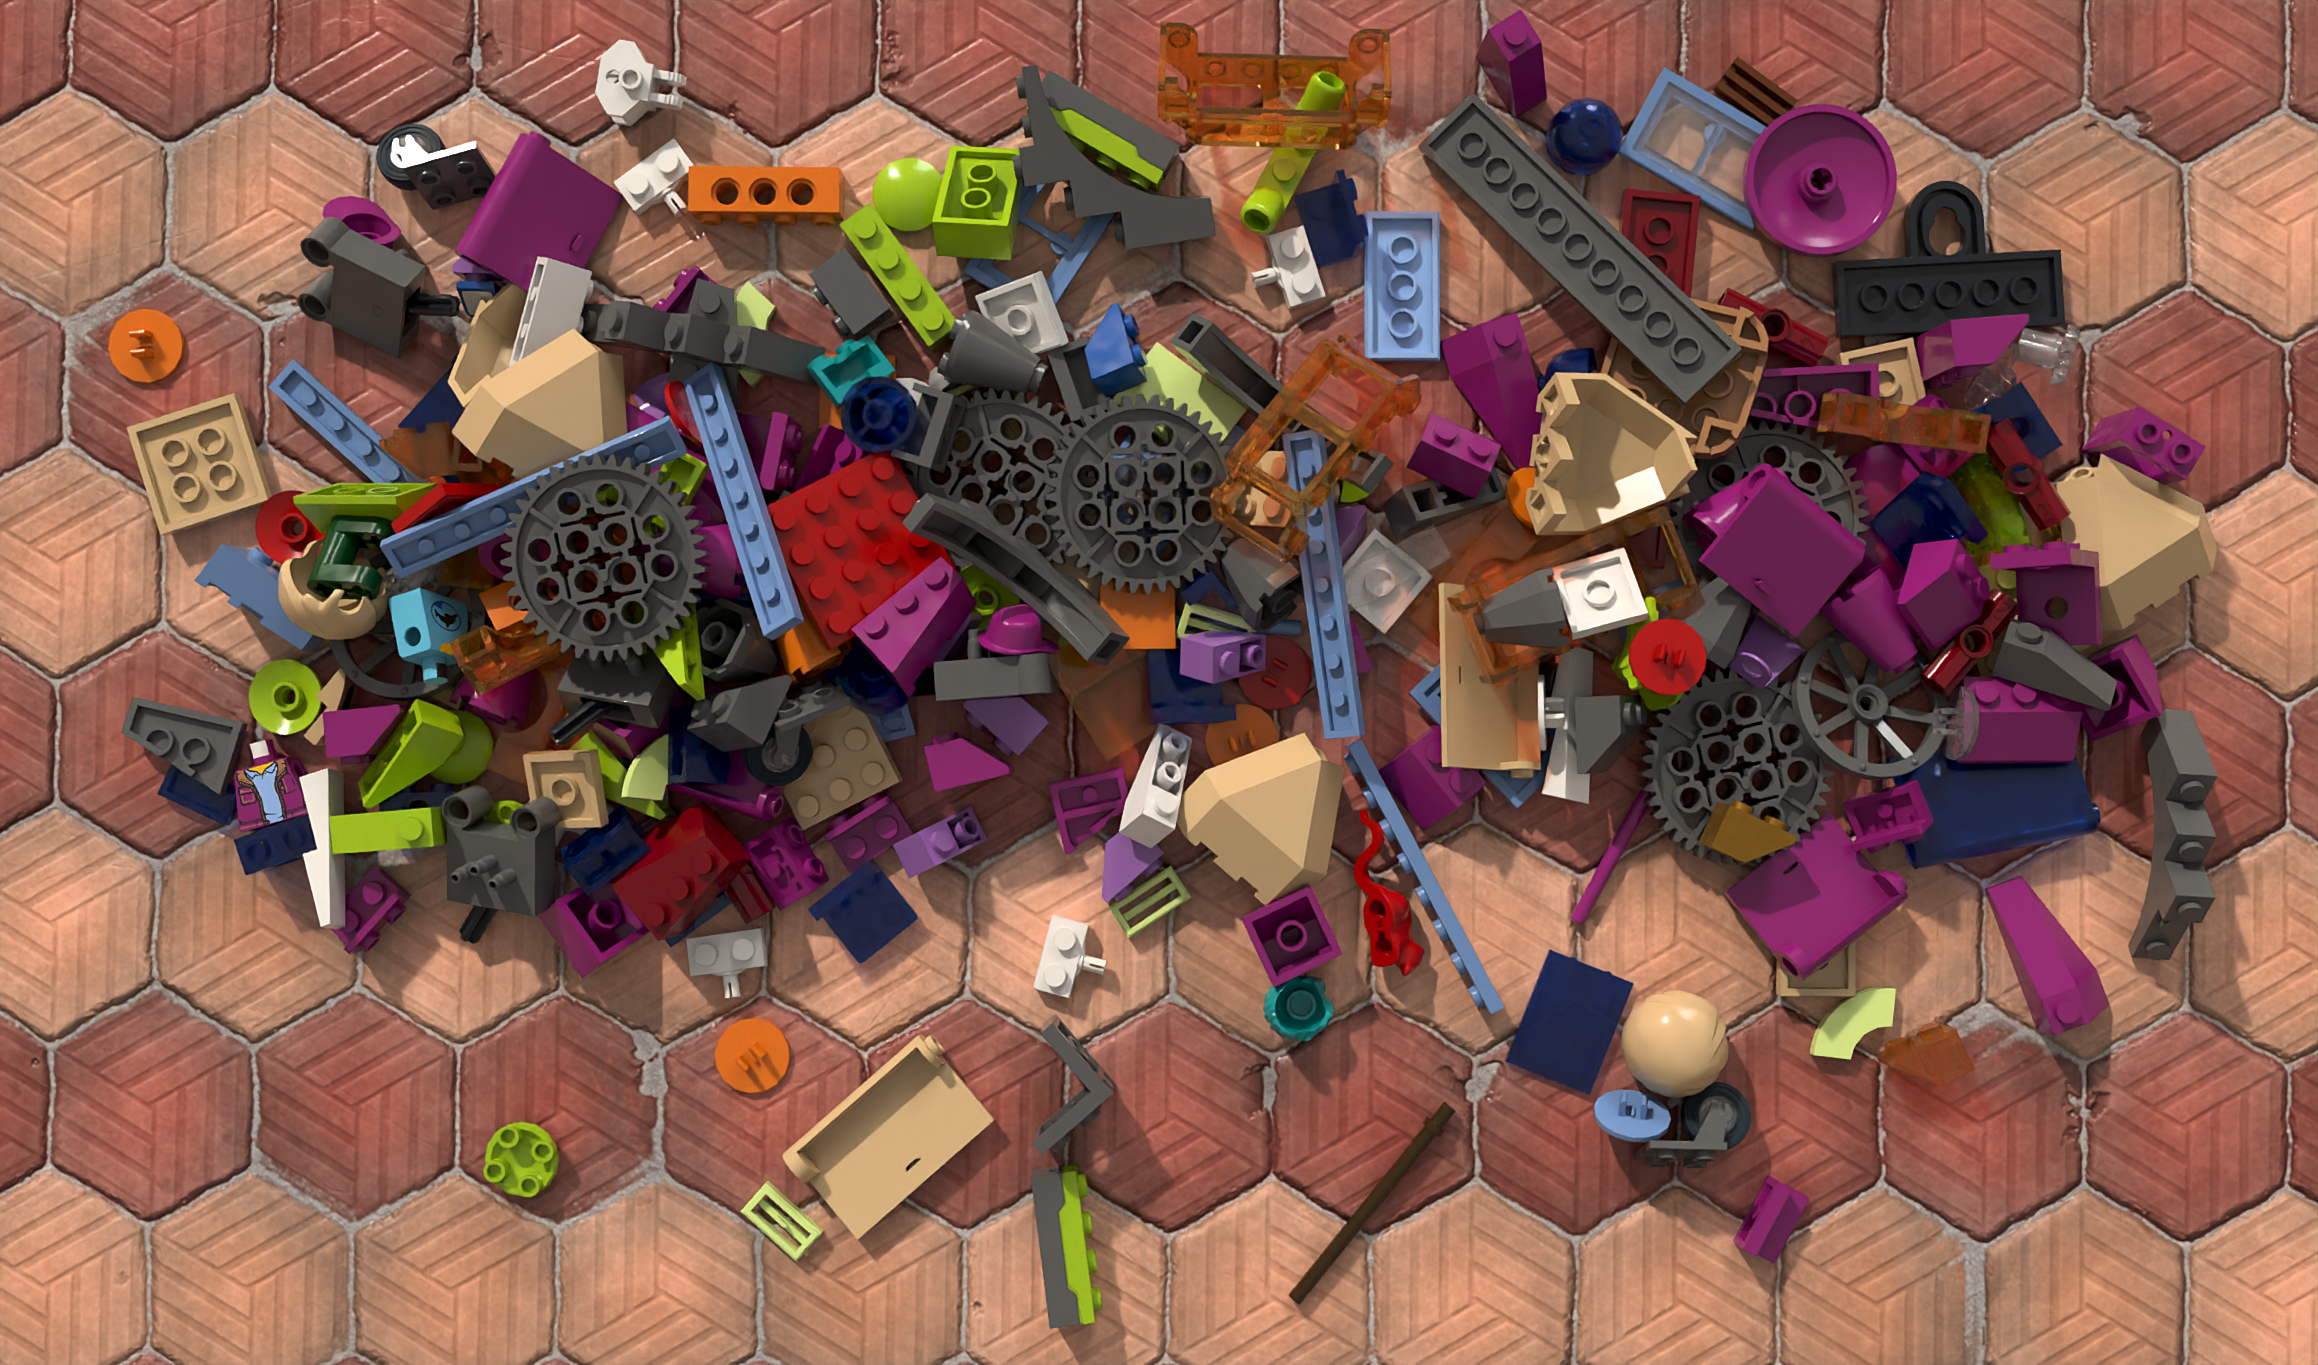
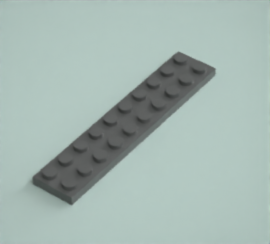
[1418,93,1742,406]

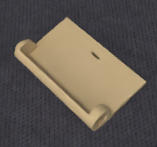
[1439,583,1541,779]
[782,1034,995,1240]

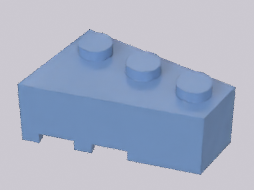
[194,544,325,652]

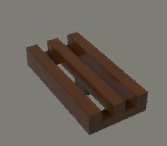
[1713,57,1798,127]

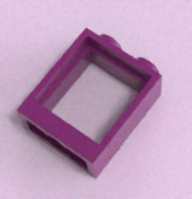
[2082,406,2206,485]

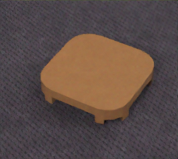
[1600,298,1769,460]

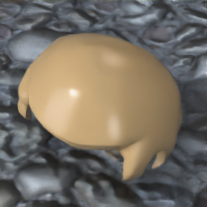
[278,540,392,640]
[1621,990,1729,1098]

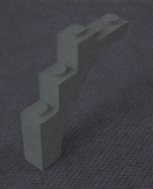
[1012,65,1216,250]
[581,301,826,386]
[1170,313,1394,494]
[902,493,1130,666]
[2128,709,2218,960]

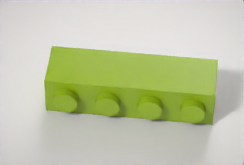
[840,203,956,354]

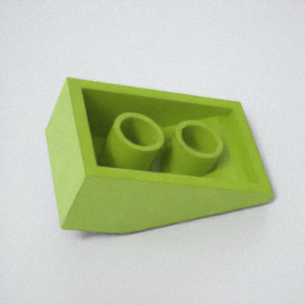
[932,145,1023,260]

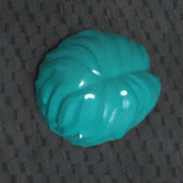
[1263,975,1334,1042]

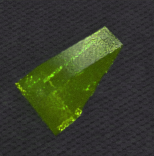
[1949,408,2034,558]

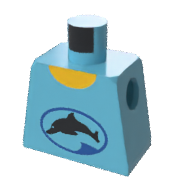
[388,588,468,685]

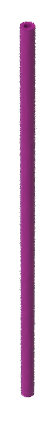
[1570,579,1760,925]

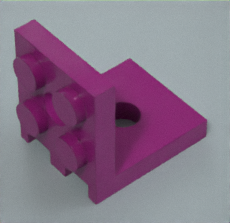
[736,412,804,498]
[1990,542,2102,646]

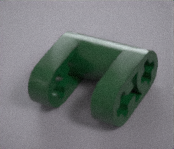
[307,515,395,600]

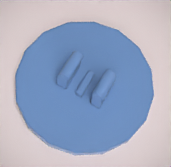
[1593,1089,1671,1142]

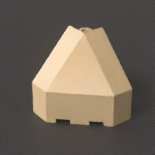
[447,282,528,409]
[452,328,627,509]
[1525,372,1698,535]
[2056,454,2217,632]
[1176,732,1345,906]

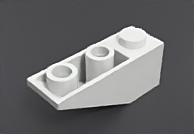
[1119,722,1193,848]

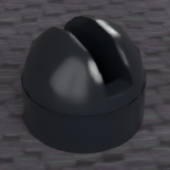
[1539,662,1558,692]

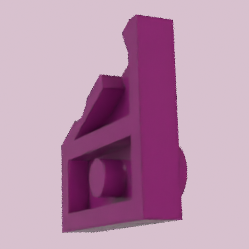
[1049,766,1128,855]

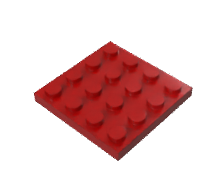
[767,445,958,650]

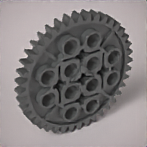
[904,388,1099,570]
[1043,394,1242,594]
[1667,419,1870,617]
[501,454,710,662]
[1637,667,1834,865]

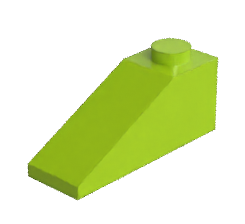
[633,601,705,701]
[359,699,464,809]
[569,730,675,820]
[329,806,447,854]

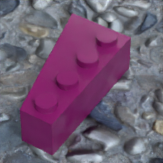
[1750,363,1880,440]

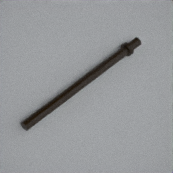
[1289,1101,1456,1305]

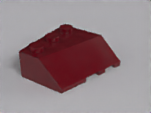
[607,802,752,941]

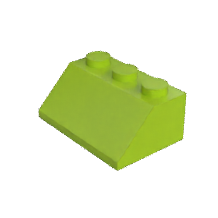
[293,483,438,535]

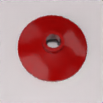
[255,490,325,564]

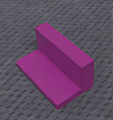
[1733,1175,1809,1263]

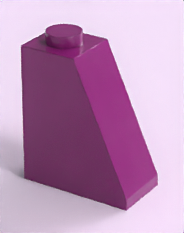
[1475,9,1547,119]

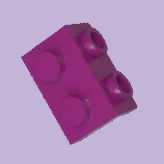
[1843,780,1935,853]

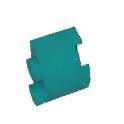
[807,335,896,409]

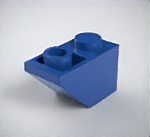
[1084,303,1148,398]

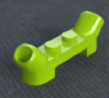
[1240,71,1347,235]

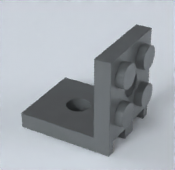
[1032,1014,1114,1155]

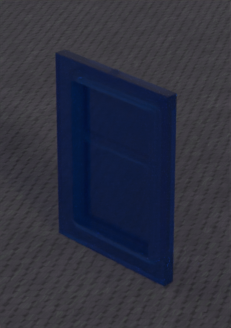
[1505,949,1634,1095]

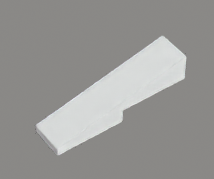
[1542,645,1593,804]
[299,768,346,930]

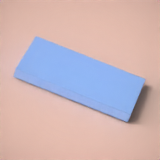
[1364,211,1440,362]

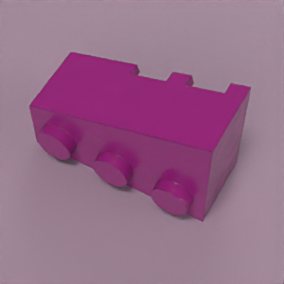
[852,557,977,697]

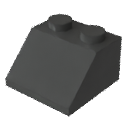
[687,675,793,752]
[1574,695,1647,774]

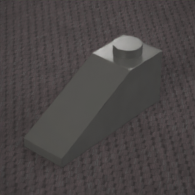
[1382,465,1506,539]
[1991,618,2117,711]

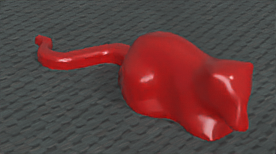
[1354,810,1425,976]

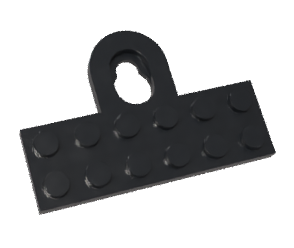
[1832,181,2065,339]

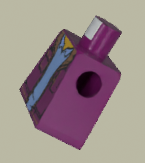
[234,739,309,833]

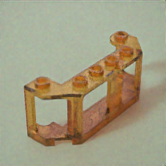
[1157,22,1392,150]
[1209,333,1422,564]
[1447,506,1700,688]

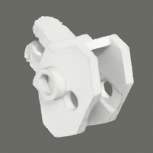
[595,40,687,126]

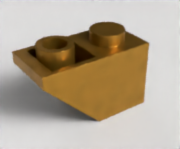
[1698,800,1797,863]

